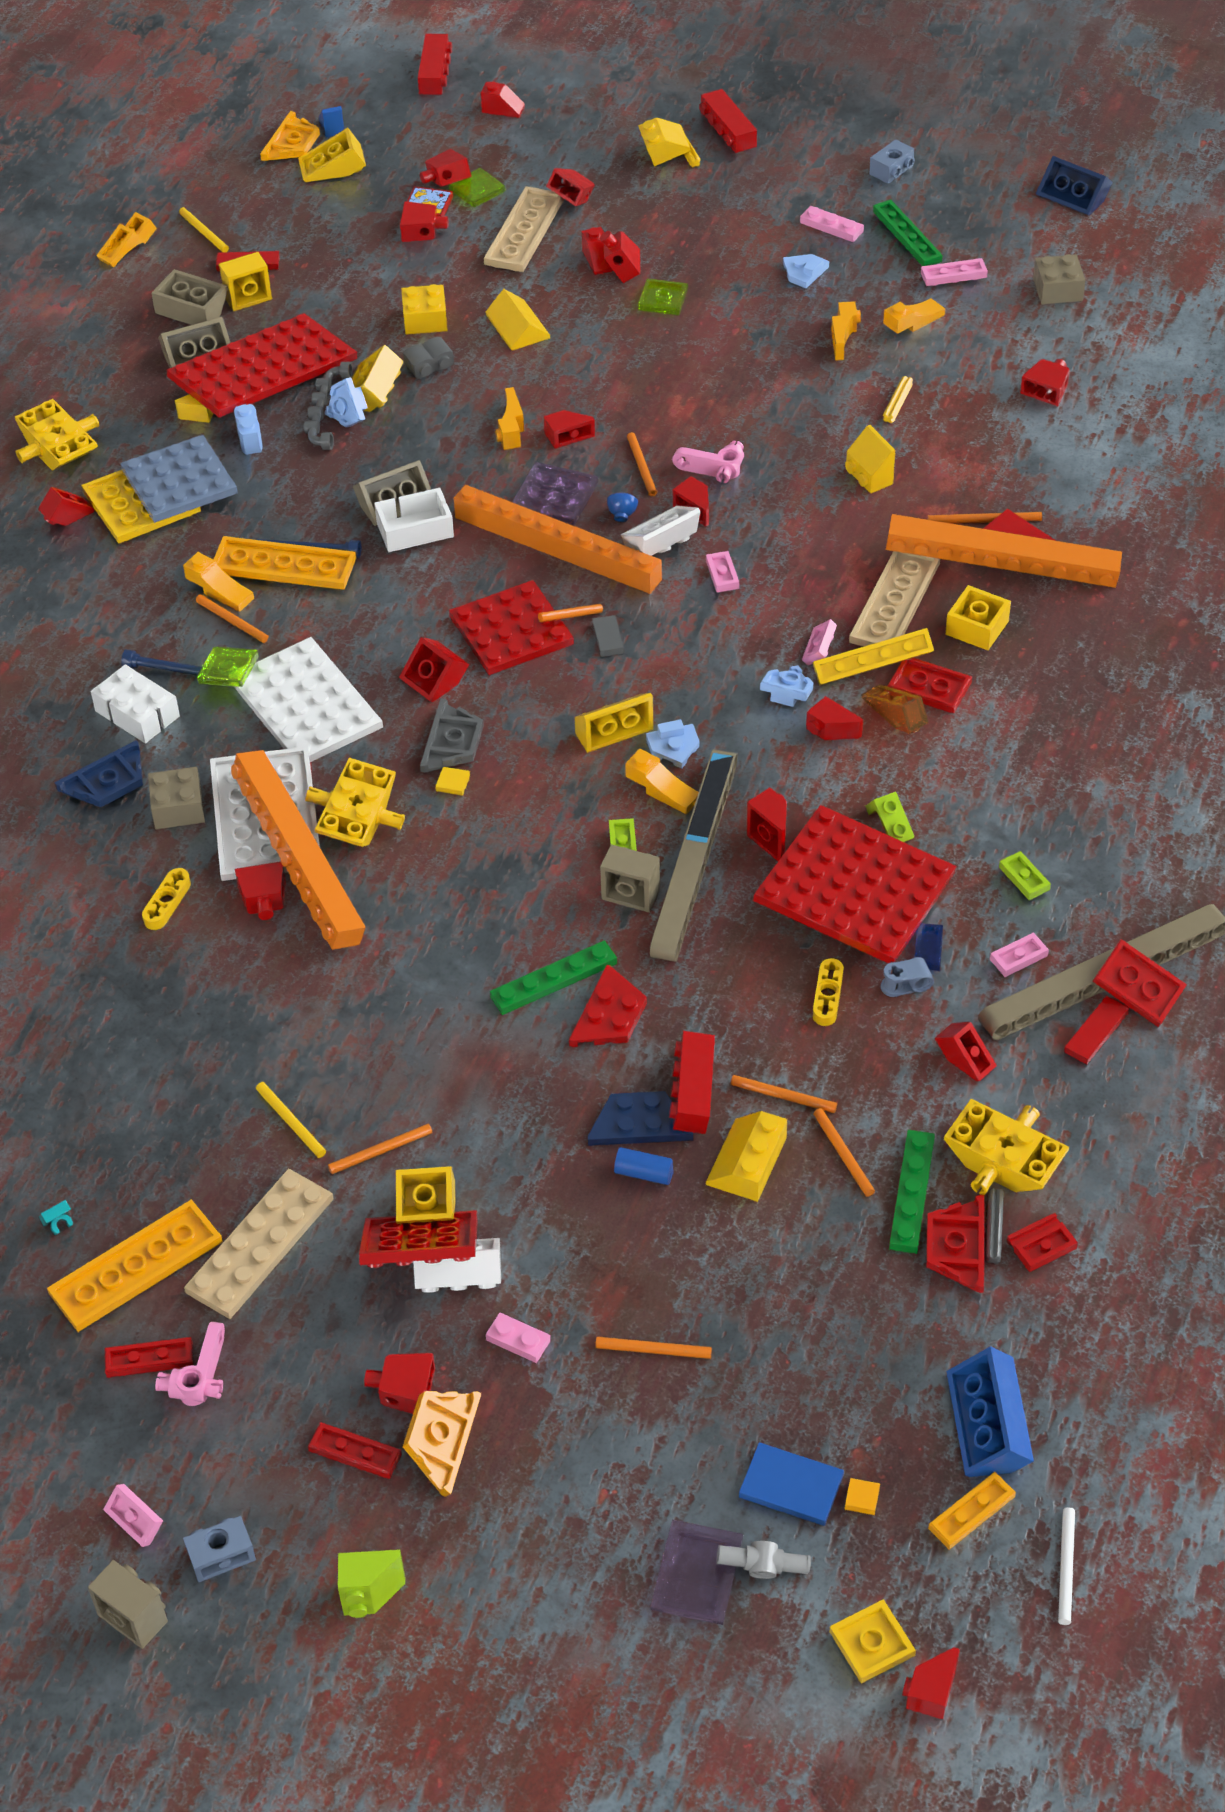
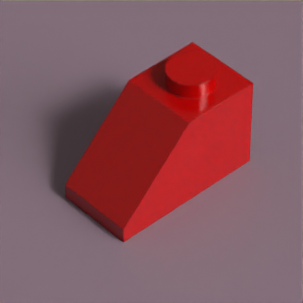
[481,82,525,118]
[581,227,613,275]
[544,410,595,449]
[673,476,709,527]
[38,487,95,526]
[806,696,863,740]
[934,1022,997,1081]
[902,1647,960,1719]

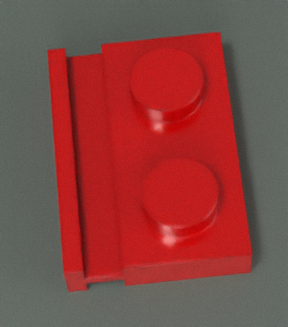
[1007,1213,1078,1272]

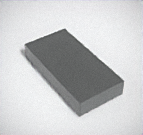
[592,615,624,657]

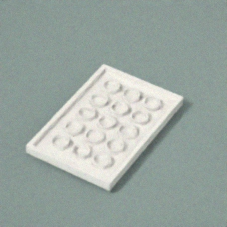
[228,637,383,762]
[210,746,320,881]

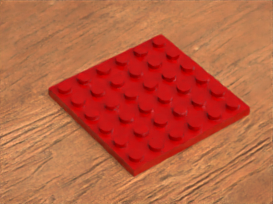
[753,805,957,964]

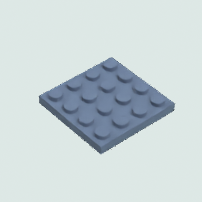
[120,435,238,523]

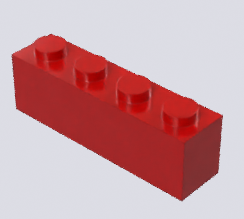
[418,34,452,95]
[699,89,757,153]
[669,1031,715,1134]

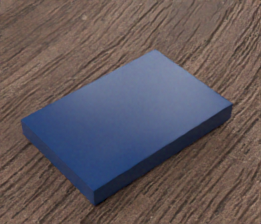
[739,1442,844,1526]

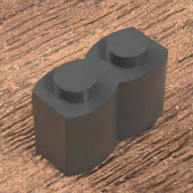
[403,337,454,378]

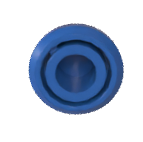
[607,493,638,522]

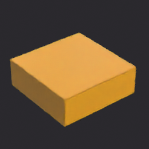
[845,1478,880,1515]

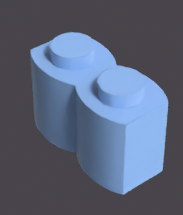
[234,404,263,455]

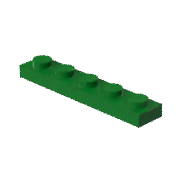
[873,200,943,266]
[490,940,617,1015]
[889,1130,935,1254]

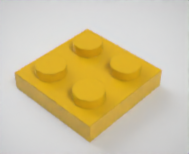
[829,1599,916,1684]

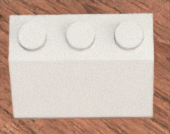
[621,506,700,556]
[413,1238,501,1292]

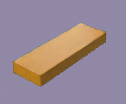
[928,1472,1016,1550]

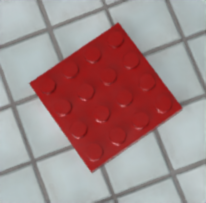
[449,580,574,675]
[359,1210,478,1268]

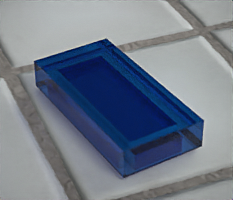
[915,923,943,971]

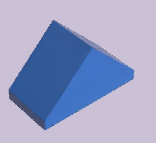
[318,106,344,137]

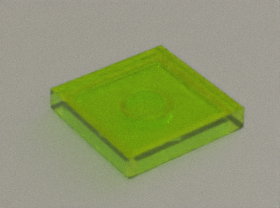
[449,167,505,207]
[638,279,688,315]
[197,646,259,687]

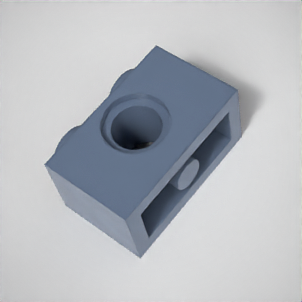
[869,139,915,184]
[183,1516,256,1583]

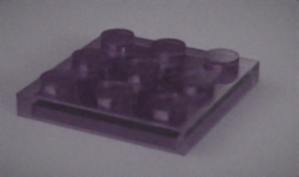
[512,462,598,526]

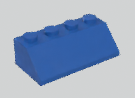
[946,1346,1034,1477]

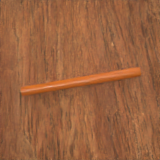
[927,512,1042,524]

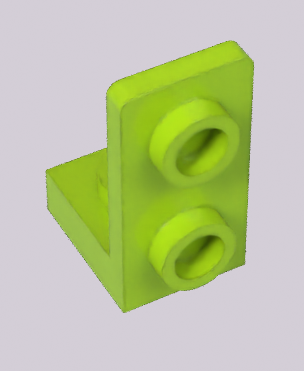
[865,792,914,842]

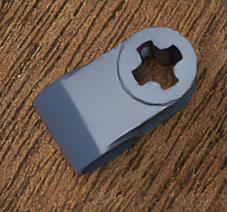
[881,957,934,997]

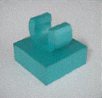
[38,1200,73,1235]

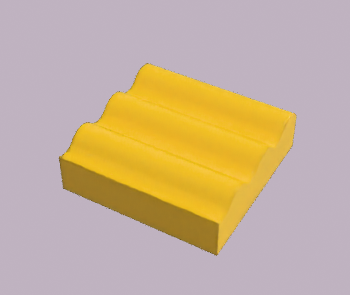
[435,767,470,796]

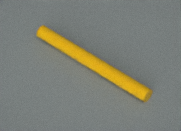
[179,207,229,252]
[256,1082,326,1158]

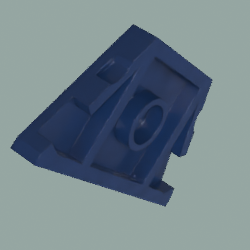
[55,740,143,807]
[588,1091,693,1146]

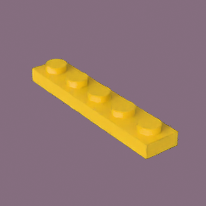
[813,628,934,686]

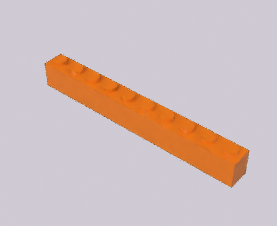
[453,485,662,594]
[886,514,1122,588]
[231,750,366,950]

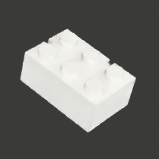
[374,488,454,552]
[91,664,180,744]

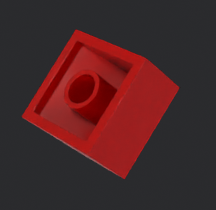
[399,637,469,702]
[747,787,787,861]

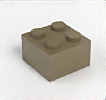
[1033,254,1086,305]
[148,767,205,829]
[600,844,660,913]
[88,1560,168,1649]

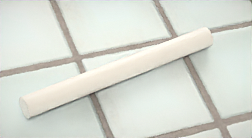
[1058,1507,1075,1625]

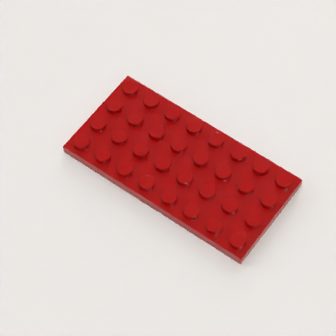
[167,313,357,418]

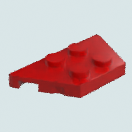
[569,965,647,1047]
[926,1195,984,1293]

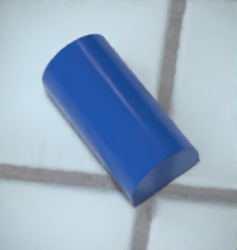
[614,1147,674,1185]

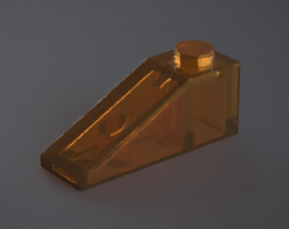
[861,684,928,734]

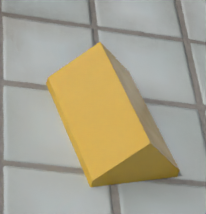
[486,289,550,351]

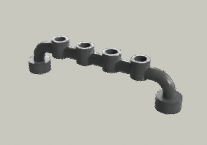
[304,362,353,450]

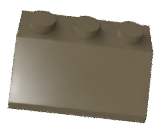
[151,269,228,325]
[158,317,230,368]
[353,460,431,526]

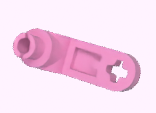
[672,441,744,483]
[155,1322,225,1406]

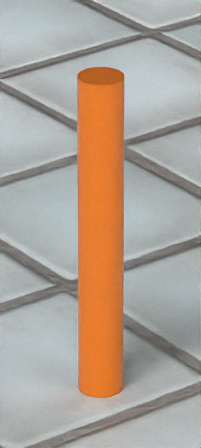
[538,604,603,622]

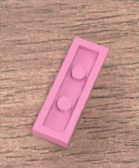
[800,206,864,242]
[921,258,988,286]

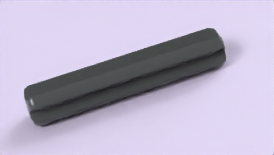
[985,1188,1004,1264]

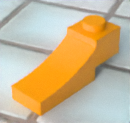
[96,212,157,267]
[883,298,945,334]
[831,302,861,360]
[495,387,524,450]
[183,552,254,612]
[625,749,699,815]

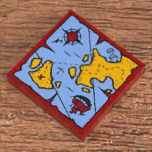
[407,186,453,216]

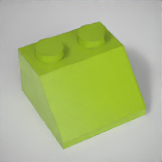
[338,1550,405,1618]

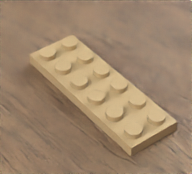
[484,186,564,272]
[849,551,940,647]
[184,1169,333,1319]

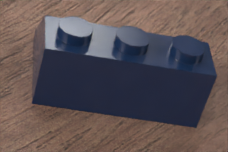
[1036,156,1113,216]

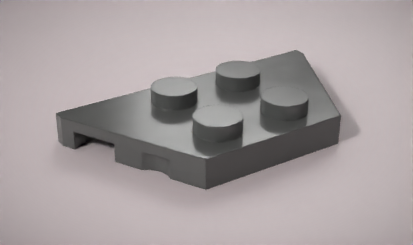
[420,698,484,773]

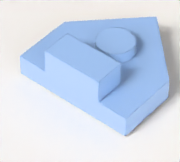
[783,254,829,289]
[325,378,368,427]
[760,665,813,707]
[646,719,699,768]

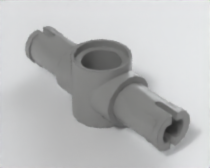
[716,1541,811,1579]

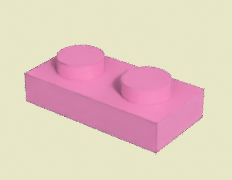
[706,551,739,592]
[802,619,837,666]
[990,932,1049,977]
[486,1313,550,1363]
[103,1484,163,1547]

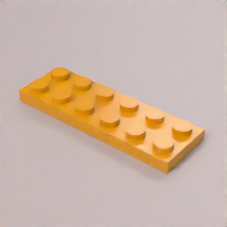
[213,536,356,590]
[47,1199,223,1332]

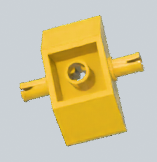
[15,399,99,471]
[305,758,405,847]
[944,1099,1069,1195]

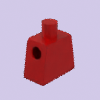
[420,149,472,186]
[546,168,595,206]
[400,201,449,242]
[600,231,640,283]
[1020,359,1070,406]
[235,861,286,920]
[364,1353,435,1414]

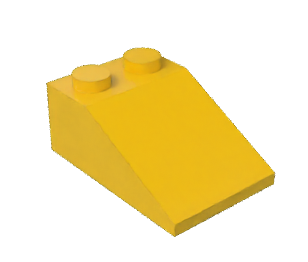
[298,127,366,182]

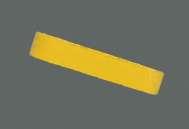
[142,868,191,930]
[813,958,844,1026]

